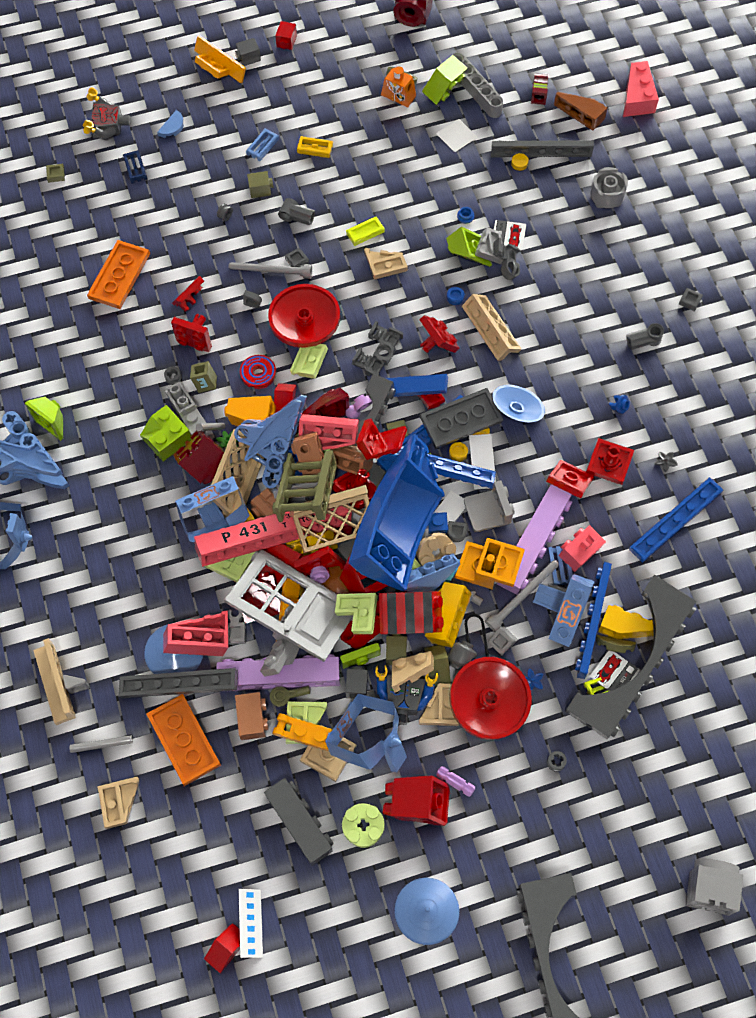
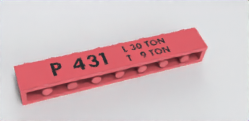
[194,504,352,567]

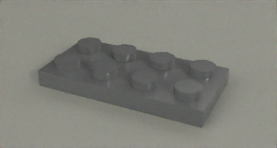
[420,388,503,449]

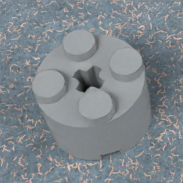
[590,167,628,208]

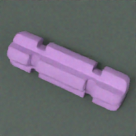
[436,766,475,797]

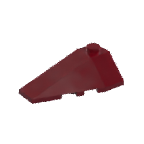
[295,388,350,435]

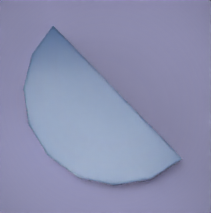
[157,110,184,138]

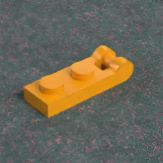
[272,713,333,751]

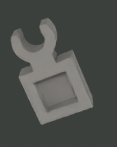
[228,610,246,645]

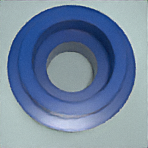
[457,207,474,224]

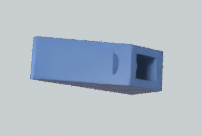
[404,554,461,592]

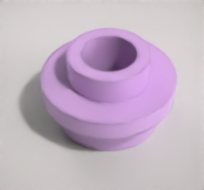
[310,566,330,584]

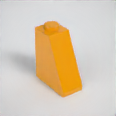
[224,396,276,427]

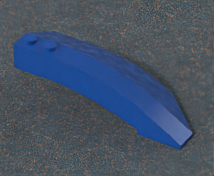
[348,434,445,592]

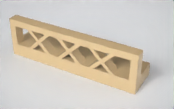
[462,294,521,361]
[33,638,76,725]

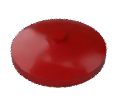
[268,284,340,348]
[449,657,532,740]

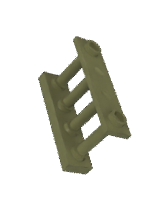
[272,450,337,522]

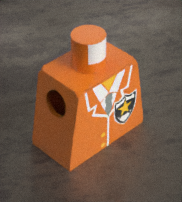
[381,66,416,108]

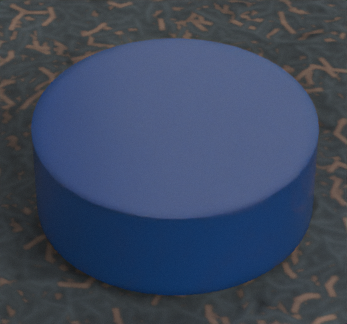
[447,287,465,305]

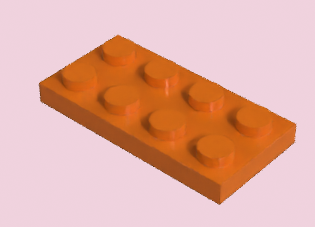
[87,240,150,309]
[147,694,221,786]

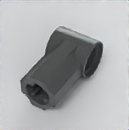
[278,198,315,225]
[626,323,664,350]

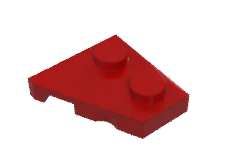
[294,546,346,576]

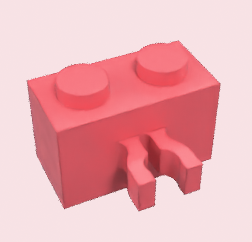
[558,525,606,572]

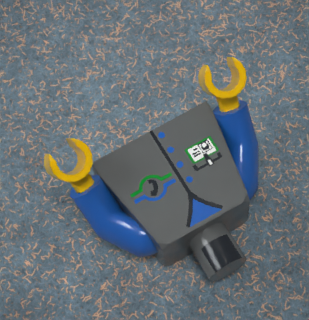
[375,666,439,725]

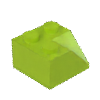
[422,55,467,105]
[140,405,192,462]

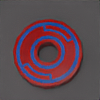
[240,355,276,389]

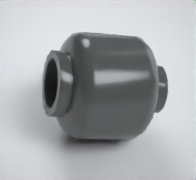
[448,640,477,671]

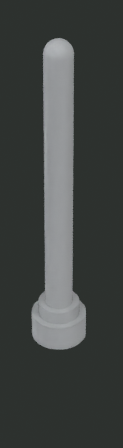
[229,262,312,279]
[485,561,559,632]

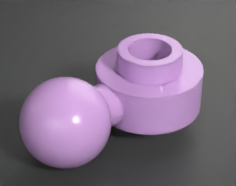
[346,394,372,419]

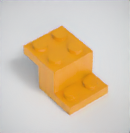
[455,538,525,590]

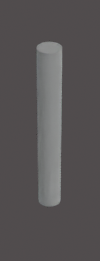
[196,423,225,431]
[69,735,133,753]

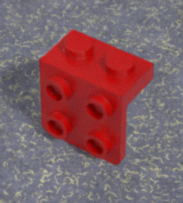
[356,418,407,460]

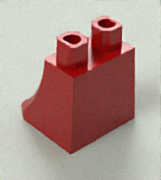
[383,775,450,826]

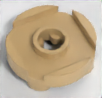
[416,533,456,566]

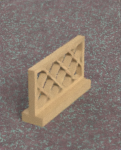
[211,429,264,518]
[289,485,370,553]

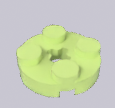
[342,803,385,848]

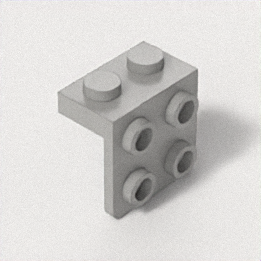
[464,481,515,532]

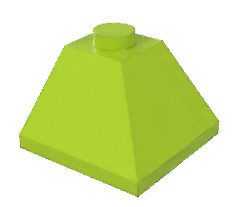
[446,226,492,267]
[25,397,63,441]

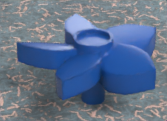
[525,668,543,691]

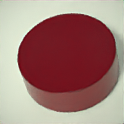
[333,525,353,539]

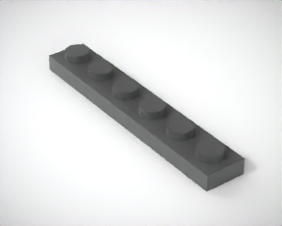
[491,140,594,157]
[118,668,238,698]

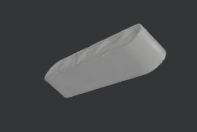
[451,53,503,118]

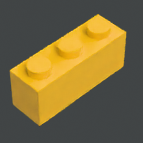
[425,582,472,648]

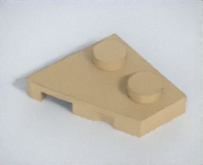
[364,248,408,280]
[392,651,434,693]
[419,683,459,726]
[98,777,139,829]

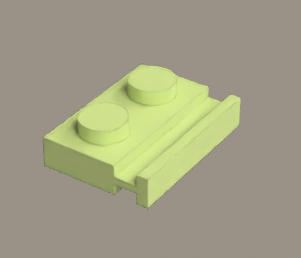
[290,344,328,379]

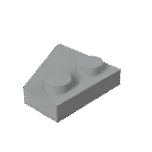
[475,227,504,264]

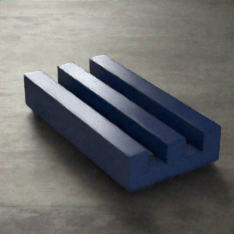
[123,150,148,184]

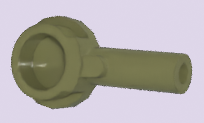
[270,686,310,707]

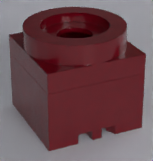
[393,0,432,27]
[173,430,224,485]

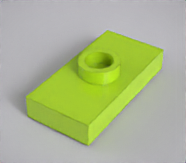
[340,643,381,669]

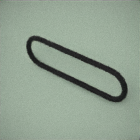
[464,614,489,657]

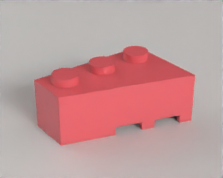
[623,61,659,117]
[299,414,359,450]
[163,610,228,656]

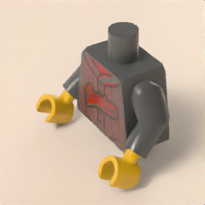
[83,87,131,140]

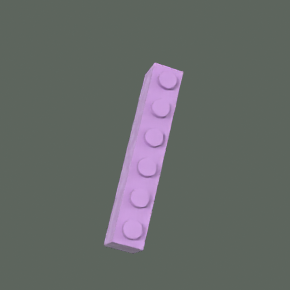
[497,484,573,595]
[217,654,340,691]

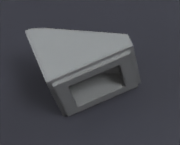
[487,626,518,656]
[63,675,90,694]

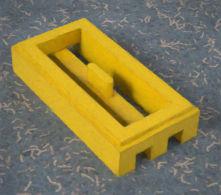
[297,136,333,158]

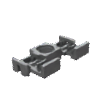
[352,321,403,376]

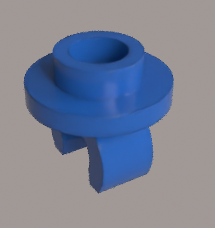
[609,395,630,414]

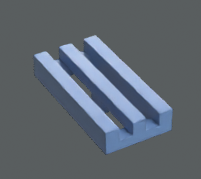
[246,128,279,161]
[548,546,573,585]

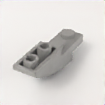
[164,382,215,439]
[260,606,300,677]

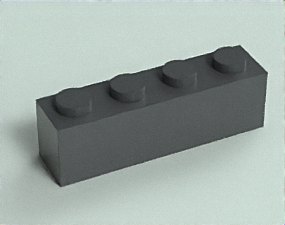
[264,778,334,866]

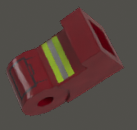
[531,73,548,105]

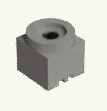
[686,858,743,916]

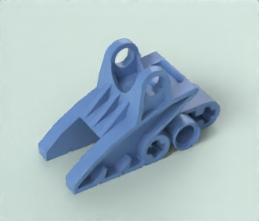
[234,395,307,488]
[0,411,69,489]

